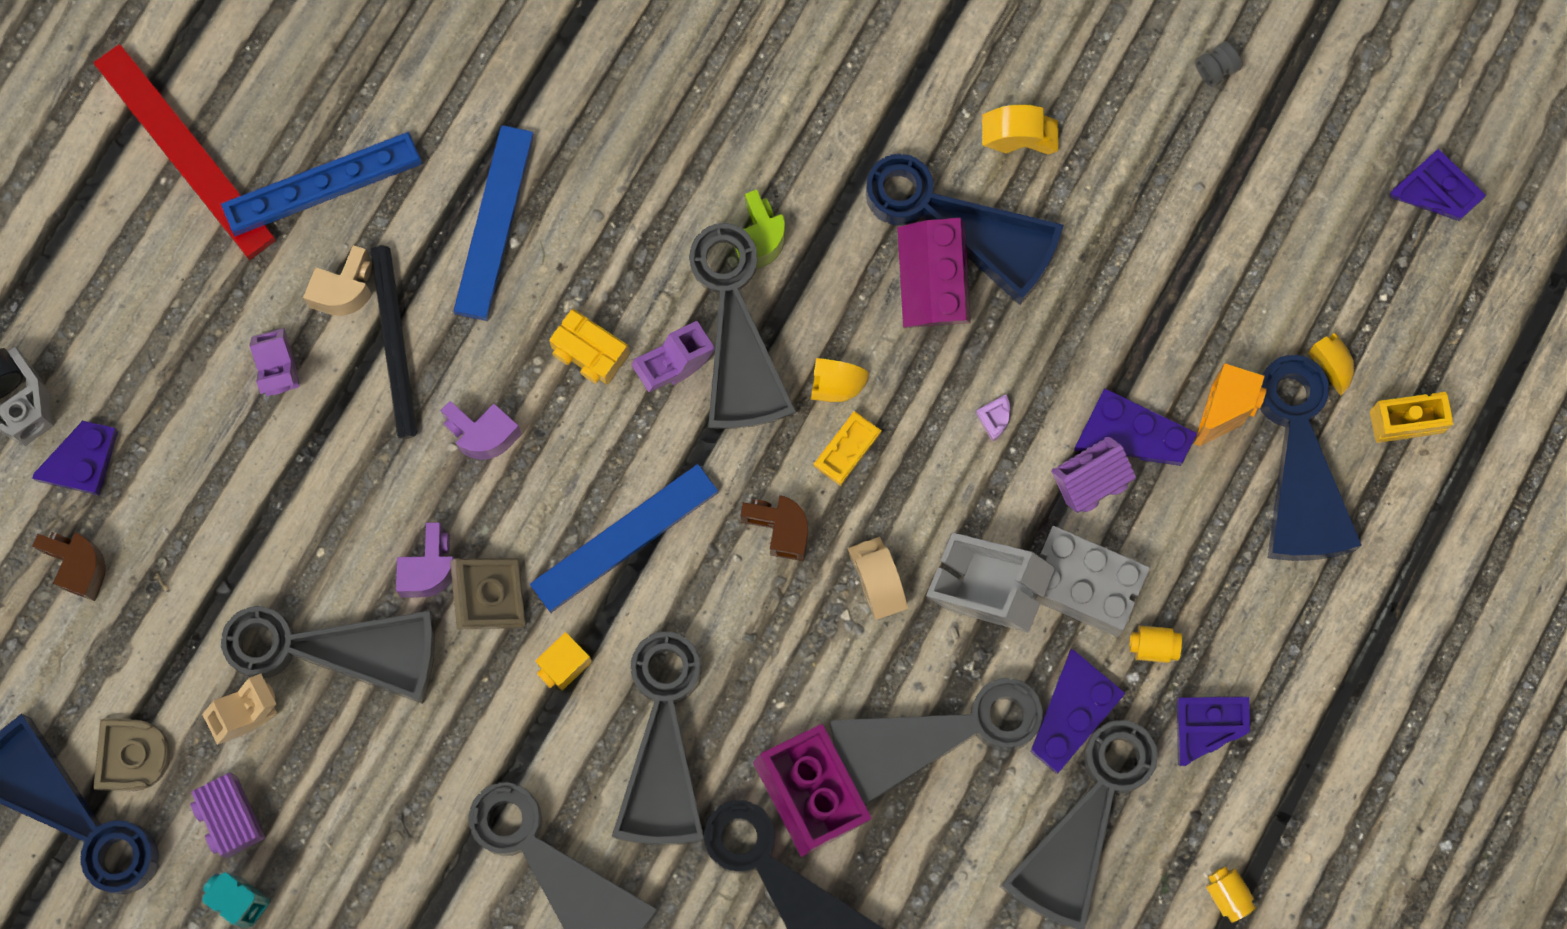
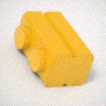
[549,309,630,385]
[1370,392,1453,443]

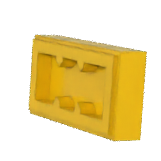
[813,411,882,486]

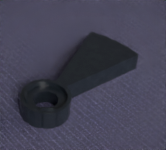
[704,800,884,929]

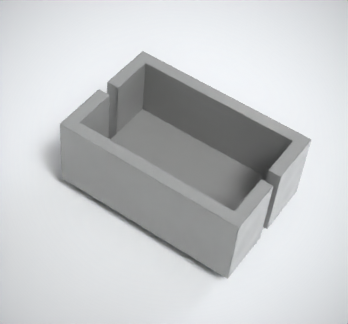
[1036,526,1150,637]
[926,533,1055,633]

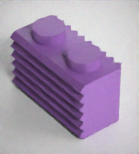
[1051,437,1136,513]
[190,773,266,858]

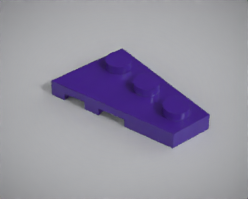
[1073,388,1197,466]
[1030,648,1126,774]

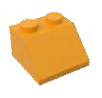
[1194,363,1267,446]

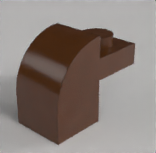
[740,495,808,562]
[32,532,106,601]

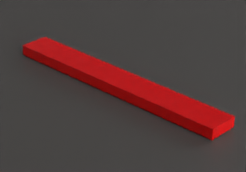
[93,43,276,261]

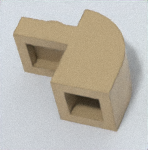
[303,245,373,316]
[848,537,908,620]
[202,674,277,745]

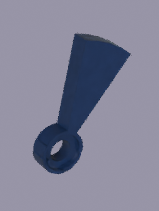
[866,154,1064,305]
[1260,355,1362,561]
[0,713,159,895]

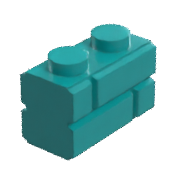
[202,872,270,928]

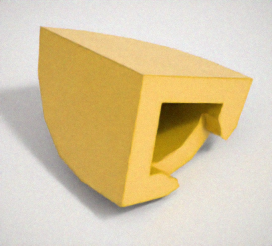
[1308,333,1354,396]
[811,358,869,402]

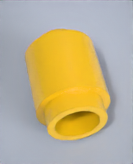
[1129,625,1182,663]
[1205,866,1256,923]

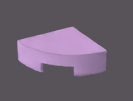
[976,395,1010,442]

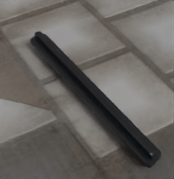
[371,245,417,439]

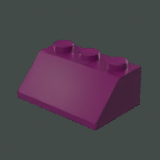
[897,218,971,328]
[753,724,872,858]

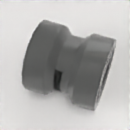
[1195,41,1242,87]

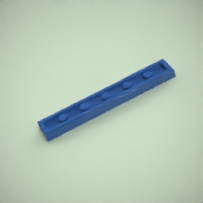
[453,125,534,321]
[221,132,422,237]
[530,464,718,614]

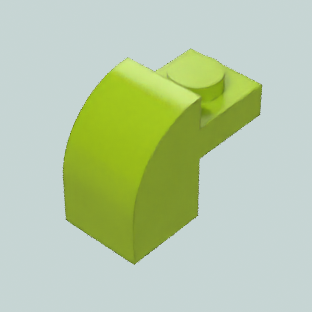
[734,189,785,269]

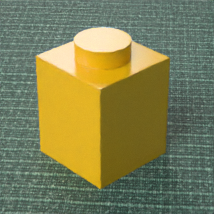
[535,632,592,691]

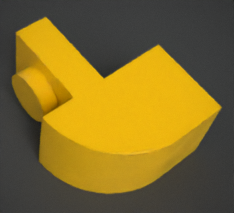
[982,105,1058,155]

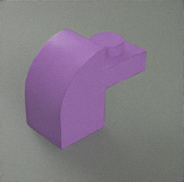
[631,321,715,392]
[250,328,300,396]
[440,401,522,460]
[396,523,454,598]

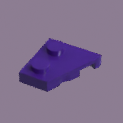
[1390,148,1486,221]
[32,421,119,496]
[1176,696,1250,766]

